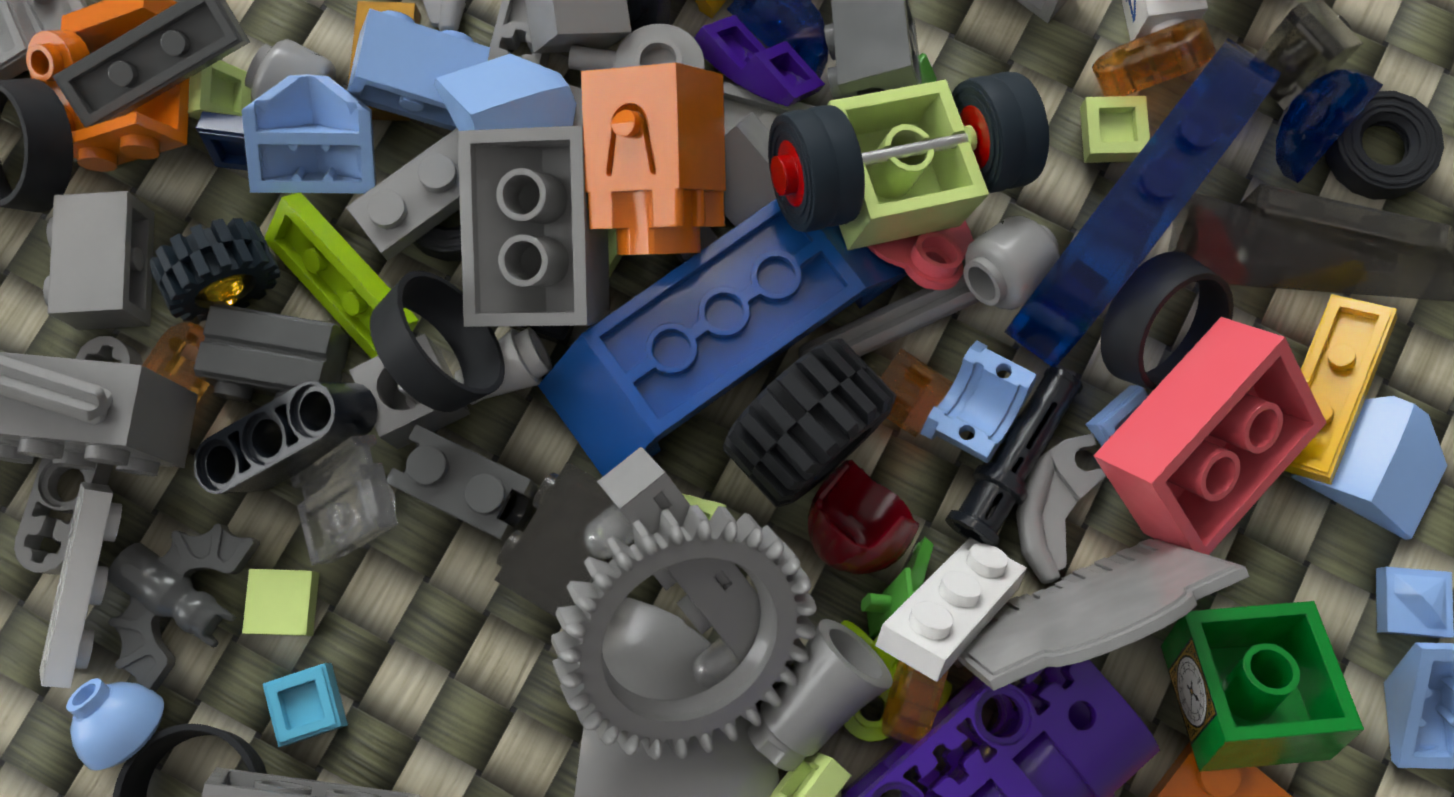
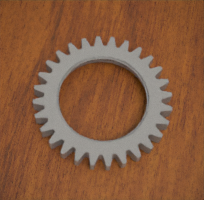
[551,505,817,760]

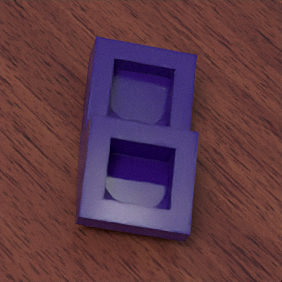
[694,15,825,107]

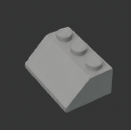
[457,125,610,327]

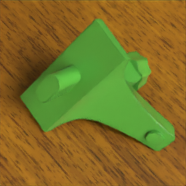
[861,537,934,639]

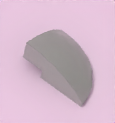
[574,597,779,797]

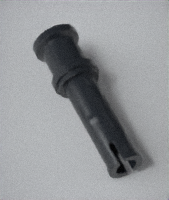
[945,366,1083,547]

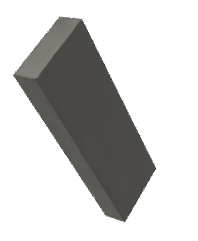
[52,0,250,128]

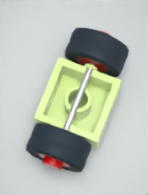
[768,71,1049,250]

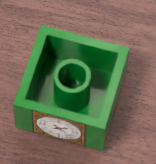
[1161,601,1364,772]

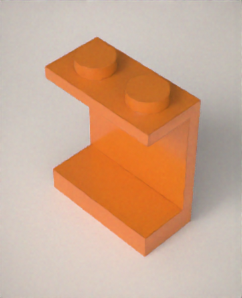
[61,0,189,172]

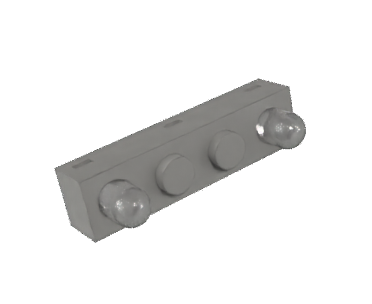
[583,447,796,689]

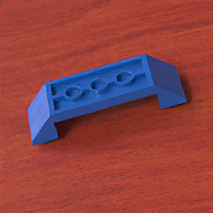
[538,199,907,476]

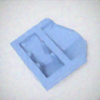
[434,54,576,131]
[241,74,376,194]
[1291,396,1448,540]
[1384,642,1454,769]

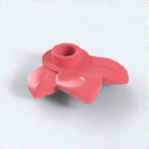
[867,221,973,290]

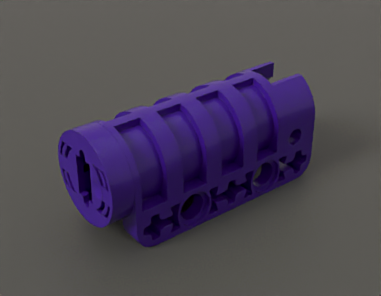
[841,660,1160,797]

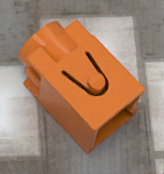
[581,62,726,255]

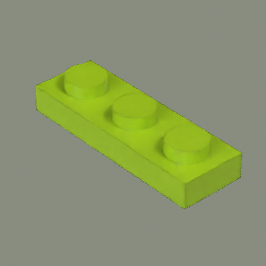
[264,192,419,359]

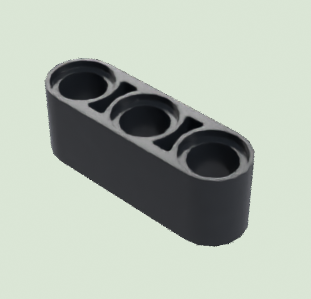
[193,381,378,494]

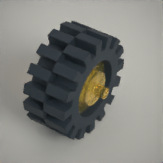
[149,218,281,321]

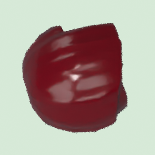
[808,459,920,575]

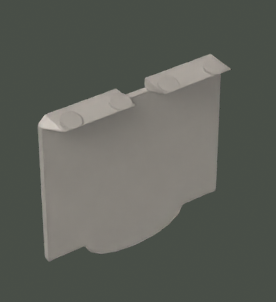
[954,539,1250,691]

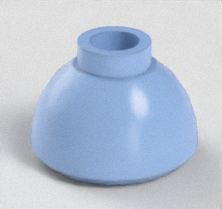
[66,678,164,770]

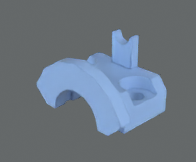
[920,341,1037,463]

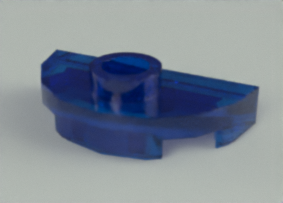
[726,0,828,78]
[1276,69,1383,183]

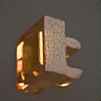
[880,348,953,437]

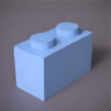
[347,8,490,131]

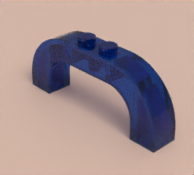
[1004,38,1281,367]

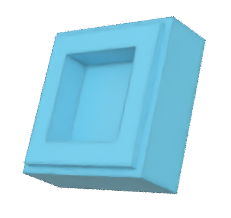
[262,663,348,747]

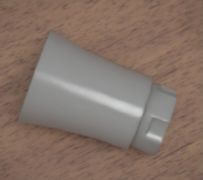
[747,619,893,771]

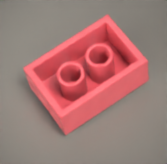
[1093,317,1326,555]

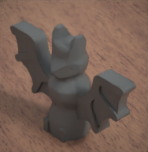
[107,523,260,692]

